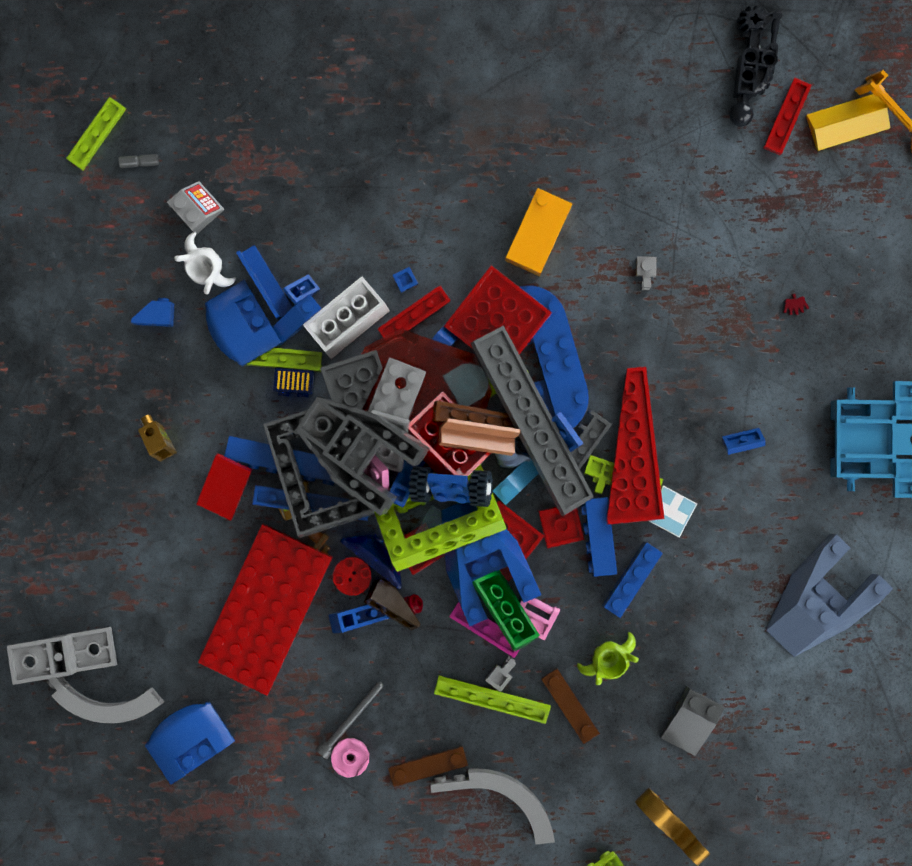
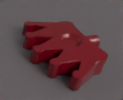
[783,294,809,315]

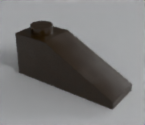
[364,579,421,631]

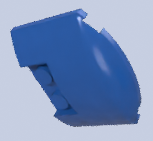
[205,279,282,367]
[145,702,235,785]

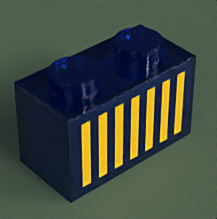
[273,368,315,398]

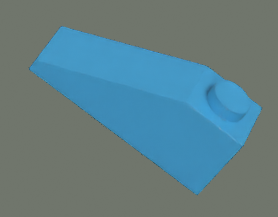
[492,458,539,505]

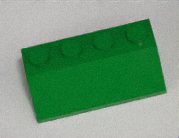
[472,570,540,652]

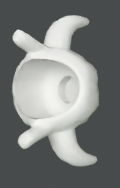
[174,232,236,294]

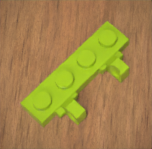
[584,455,663,495]

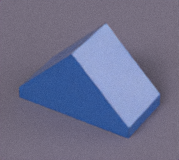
[282,274,320,305]

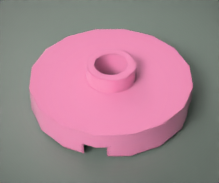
[331,738,369,778]

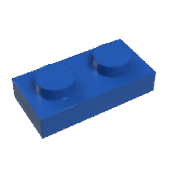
[551,412,583,452]
[722,428,765,455]

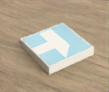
[649,486,697,538]

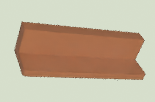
[439,418,520,456]

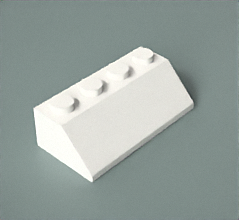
[303,277,390,359]

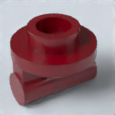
[403,594,423,615]

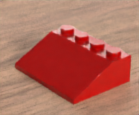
[408,392,491,477]

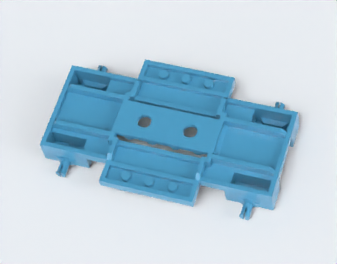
[830,381,912,498]

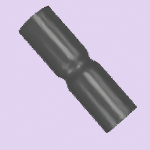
[119,154,159,168]

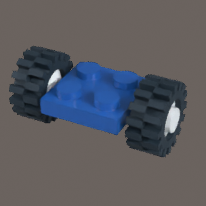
[409,466,493,507]

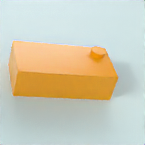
[505,188,572,277]

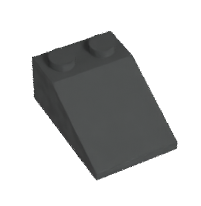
[660,686,725,756]

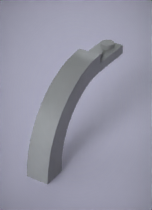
[33,660,164,723]
[431,768,555,845]

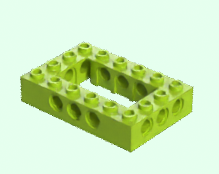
[374,464,506,572]

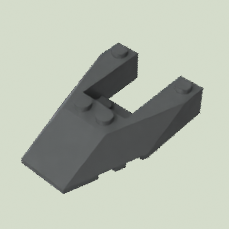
[296,397,430,515]

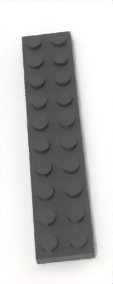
[470,326,594,516]

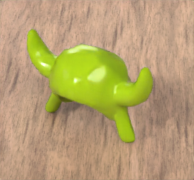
[577,632,639,685]

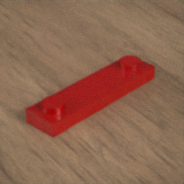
[763,77,812,155]
[378,286,451,345]

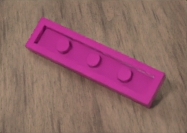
[449,601,520,658]

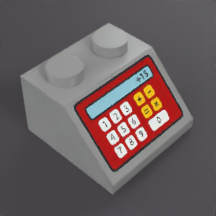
[167,181,225,235]

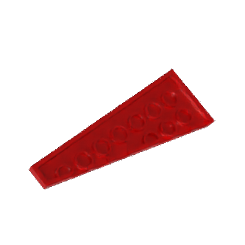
[606,367,665,525]

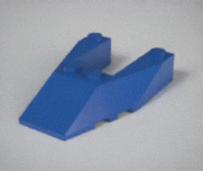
[441,502,541,626]

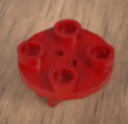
[333,557,372,596]

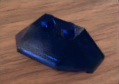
[340,534,403,590]

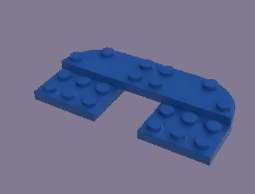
[520,286,589,445]

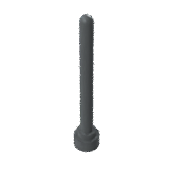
[316,682,383,759]

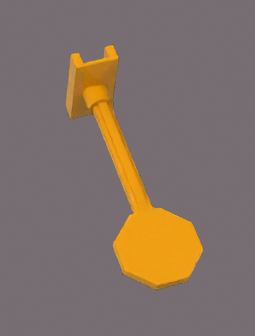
[855,70,912,153]

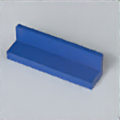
[236,245,292,320]

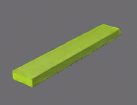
[434,676,551,724]

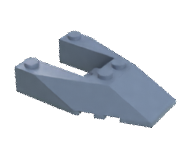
[766,534,893,657]

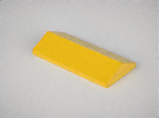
[806,94,890,151]

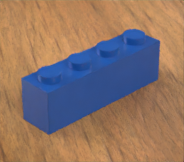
[581,497,617,577]
[602,542,663,618]

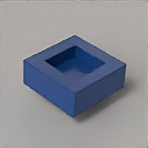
[393,267,418,293]

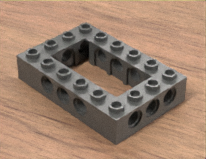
[263,410,374,538]

